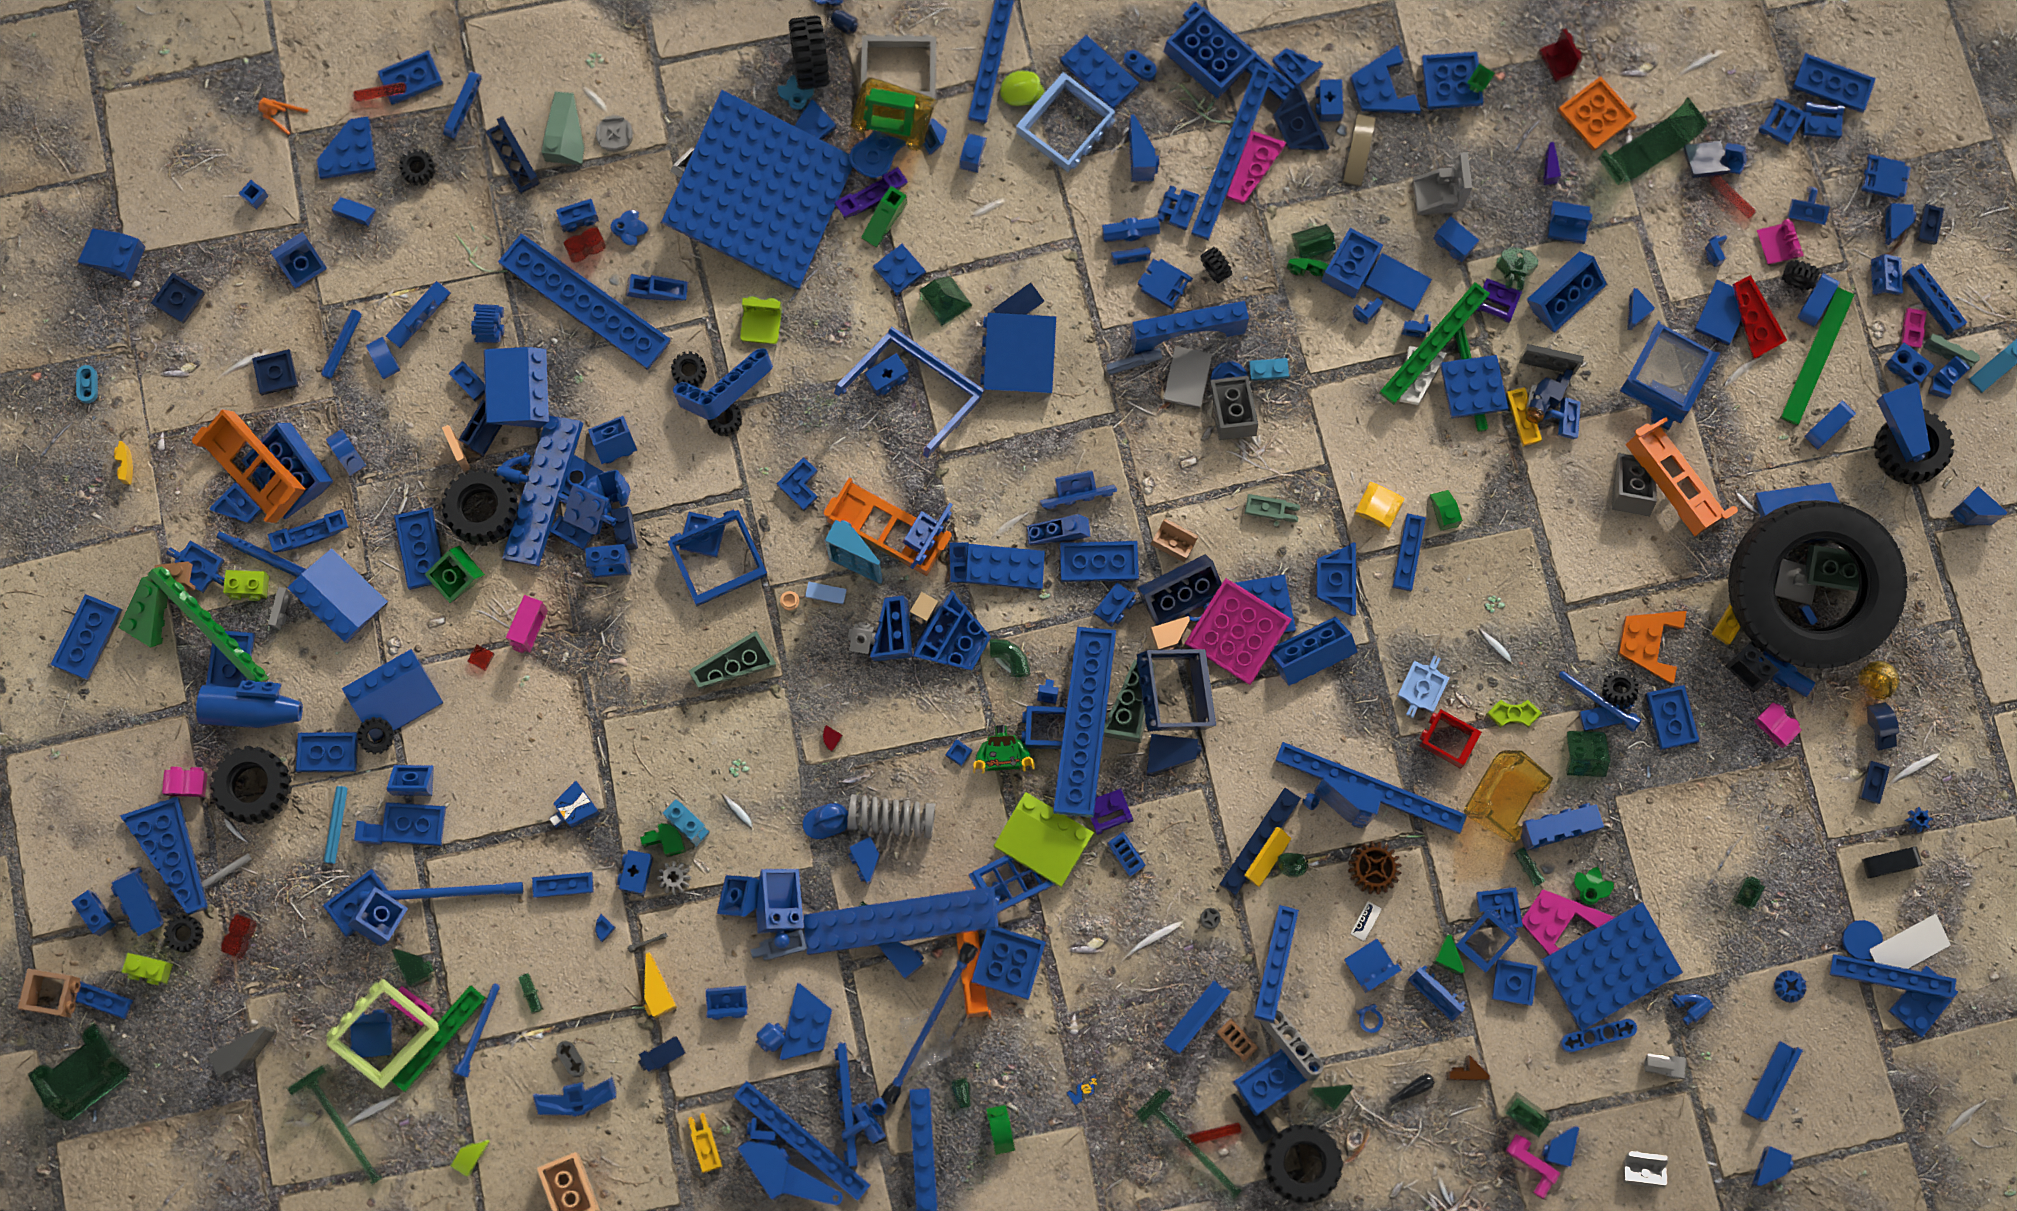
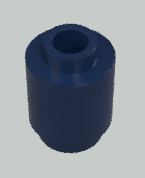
[830,9,859,35]

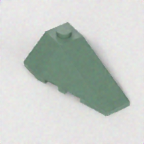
[542,91,585,165]

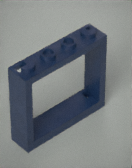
[1136,649,1217,731]

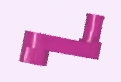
[1505,1134,1561,1199]

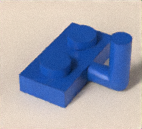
[1787,186,1830,225]
[1538,397,1581,440]
[843,1102,886,1143]

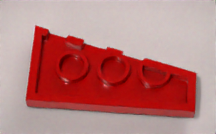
[1732,275,1788,359]

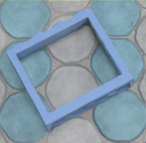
[1016,72,1115,172]

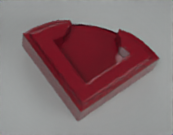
[823,725,843,752]

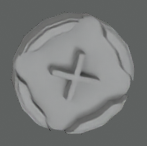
[595,115,633,152]

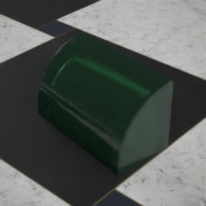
[1291,224,1336,258]

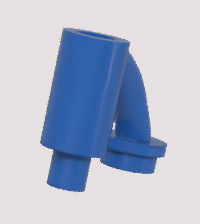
[496,452,531,484]
[1671,994,1714,1025]

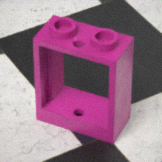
[506,595,548,653]

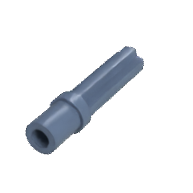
[1106,348,1162,375]

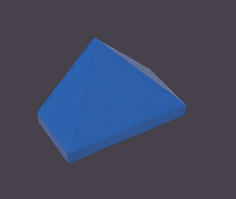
[916,113,947,155]

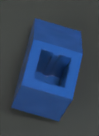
[848,837,880,885]

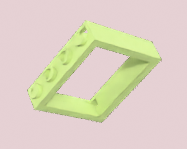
[326,979,438,1089]

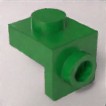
[1466,63,1495,94]

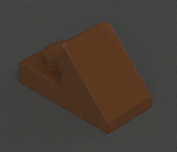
[1446,1055,1490,1081]

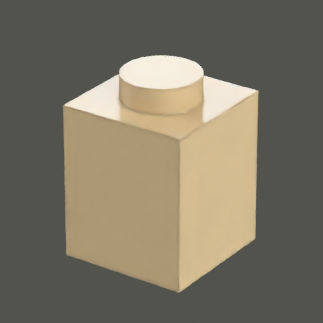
[910,592,939,625]

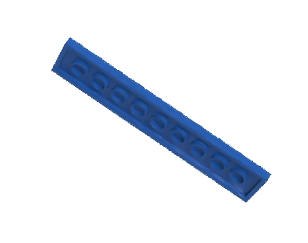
[498,233,671,370]
[1053,627,1116,818]
[803,887,998,955]

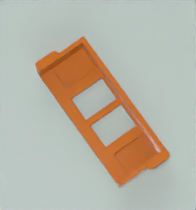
[192,409,306,523]
[1625,417,1738,536]
[824,477,952,576]
[956,887,991,1019]

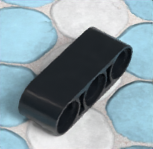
[1862,846,1923,879]

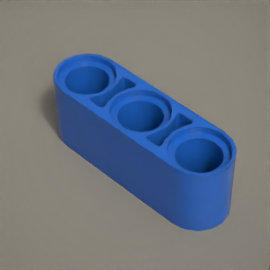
[1797,273,1840,327]
[1804,400,1856,450]

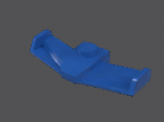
[533,1077,616,1117]

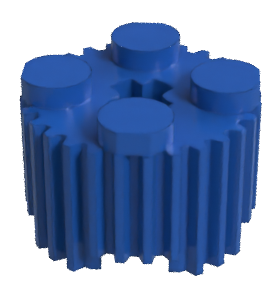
[471,304,505,343]

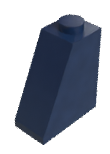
[1146,734,1201,776]

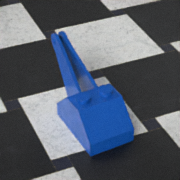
[737,1141,843,1205]

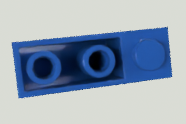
[1027,514,1090,545]

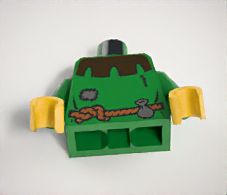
[973,725,1034,774]

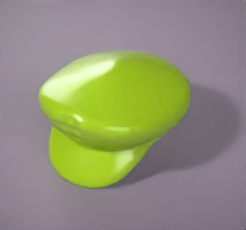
[1000,71,1044,106]

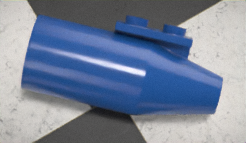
[196,680,303,728]

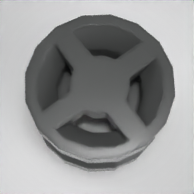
[1200,908,1221,929]

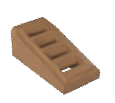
[1216,1019,1258,1062]

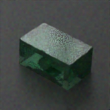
[1504,1091,1551,1137]

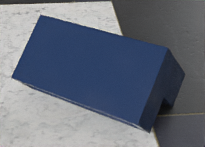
[990,282,1045,315]
[458,399,502,457]

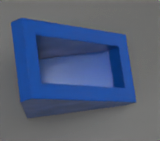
[1628,288,1655,330]

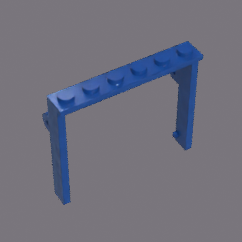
[834,327,984,458]

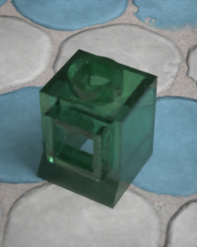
[1732,876,1765,910]

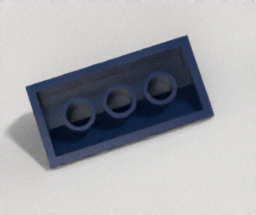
[1137,554,1222,626]

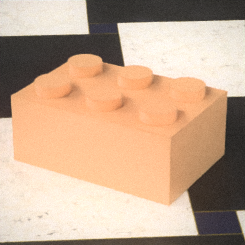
[537,1152,600,1211]

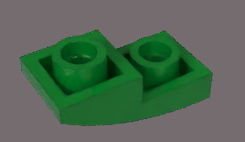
[1286,258,1329,277]

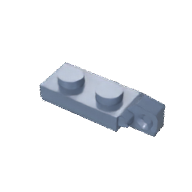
[751,930,807,960]

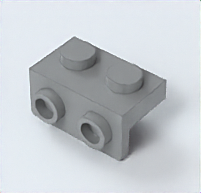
[1623,1151,1668,1188]

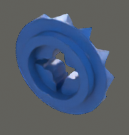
[1774,970,1807,1002]

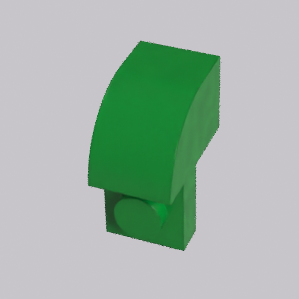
[640,823,686,857]
[986,1105,1015,1155]

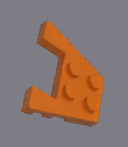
[1618,611,1687,685]

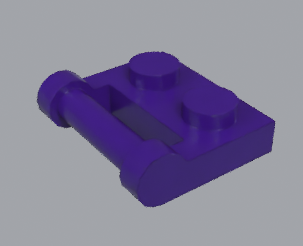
[1476,278,1522,323]
[1089,788,1134,835]

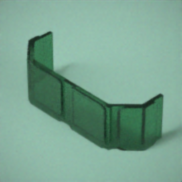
[1598,97,1708,185]

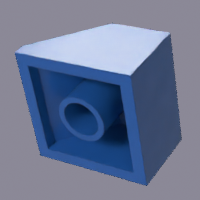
[270,232,327,288]
[588,416,637,464]
[1951,486,2008,525]
[347,887,408,947]

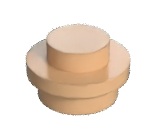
[780,591,800,611]

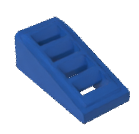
[1107,832,1146,877]

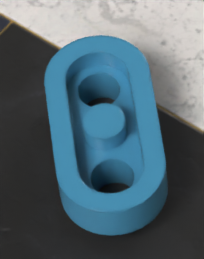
[76,365,98,404]

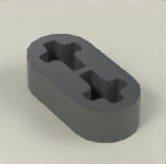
[556,1041,586,1077]

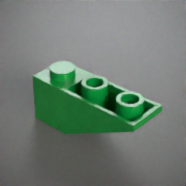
[861,186,907,248]

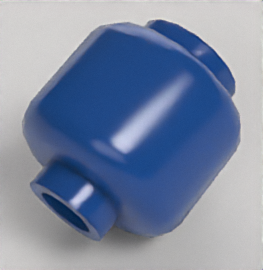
[755,1022,786,1053]

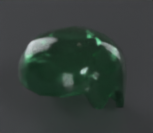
[1278,853,1308,878]

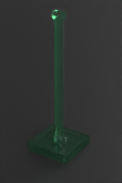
[287,1064,382,1185]
[1132,1087,1242,1198]

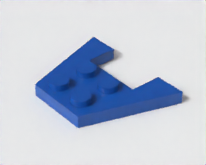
[1350,45,1421,114]

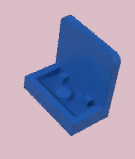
[351,1010,392,1058]

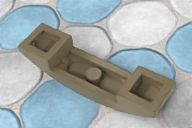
[1343,114,1376,187]

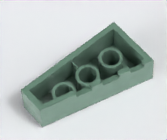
[689,631,776,690]
[1104,659,1155,743]

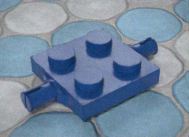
[556,484,617,535]
[166,540,225,593]

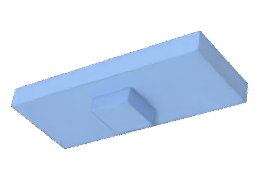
[805,582,847,605]

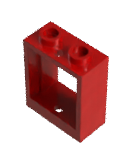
[1419,709,1482,769]

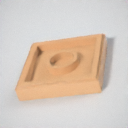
[442,425,470,472]

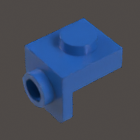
[1725,143,1747,174]
[1705,235,1728,268]
[747,1118,777,1145]

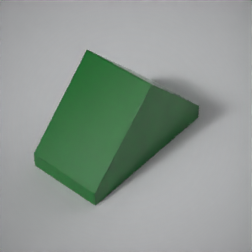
[1433,934,1465,975]

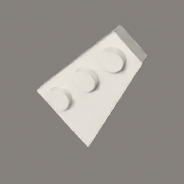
[1399,346,1447,405]

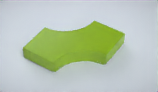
[1486,700,1542,728]

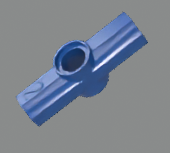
[1102,217,1160,242]
[1759,651,1816,697]

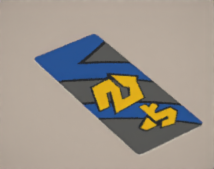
[1067,1074,1104,1105]

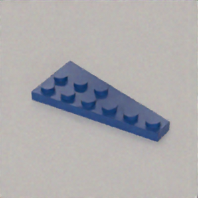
[120,797,208,915]

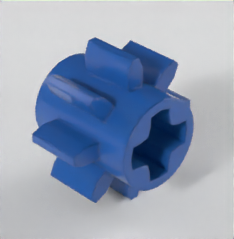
[1905,807,1932,833]

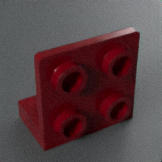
[1539,28,1582,83]

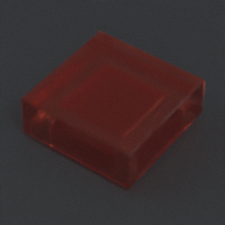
[467,644,495,671]

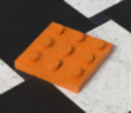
[1557,76,1637,151]

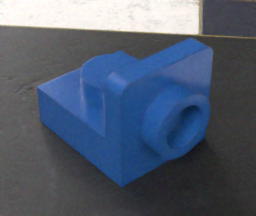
[1352,298,1383,325]
[1401,314,1431,338]
[1935,356,1970,388]

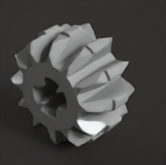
[657,861,691,895]

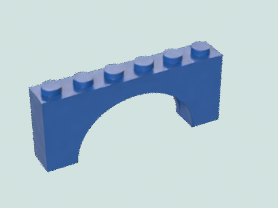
[1130,301,1249,354]

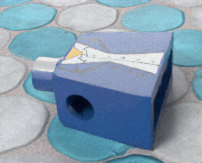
[549,781,600,828]

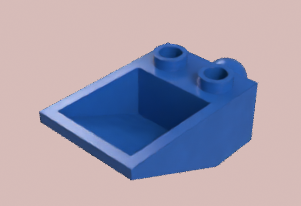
[756,869,804,948]

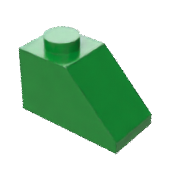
[1429,490,1463,531]

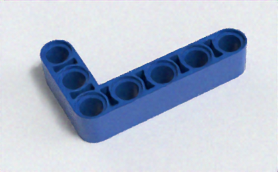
[673,348,773,420]

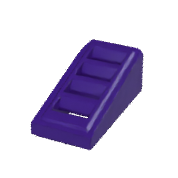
[1543,142,1561,185]

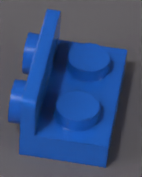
[1871,254,1903,295]
[1093,582,1136,627]

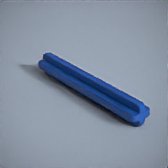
[321,309,362,379]

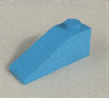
[1968,339,2017,393]

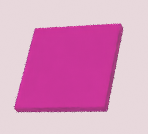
[1184,578,1292,685]

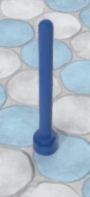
[1559,671,1642,732]
[453,983,500,1078]

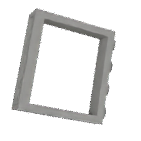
[861,34,936,106]

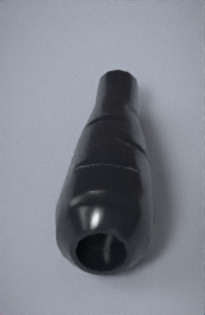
[1388,1074,1435,1105]

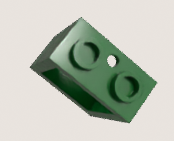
[863,88,916,137]

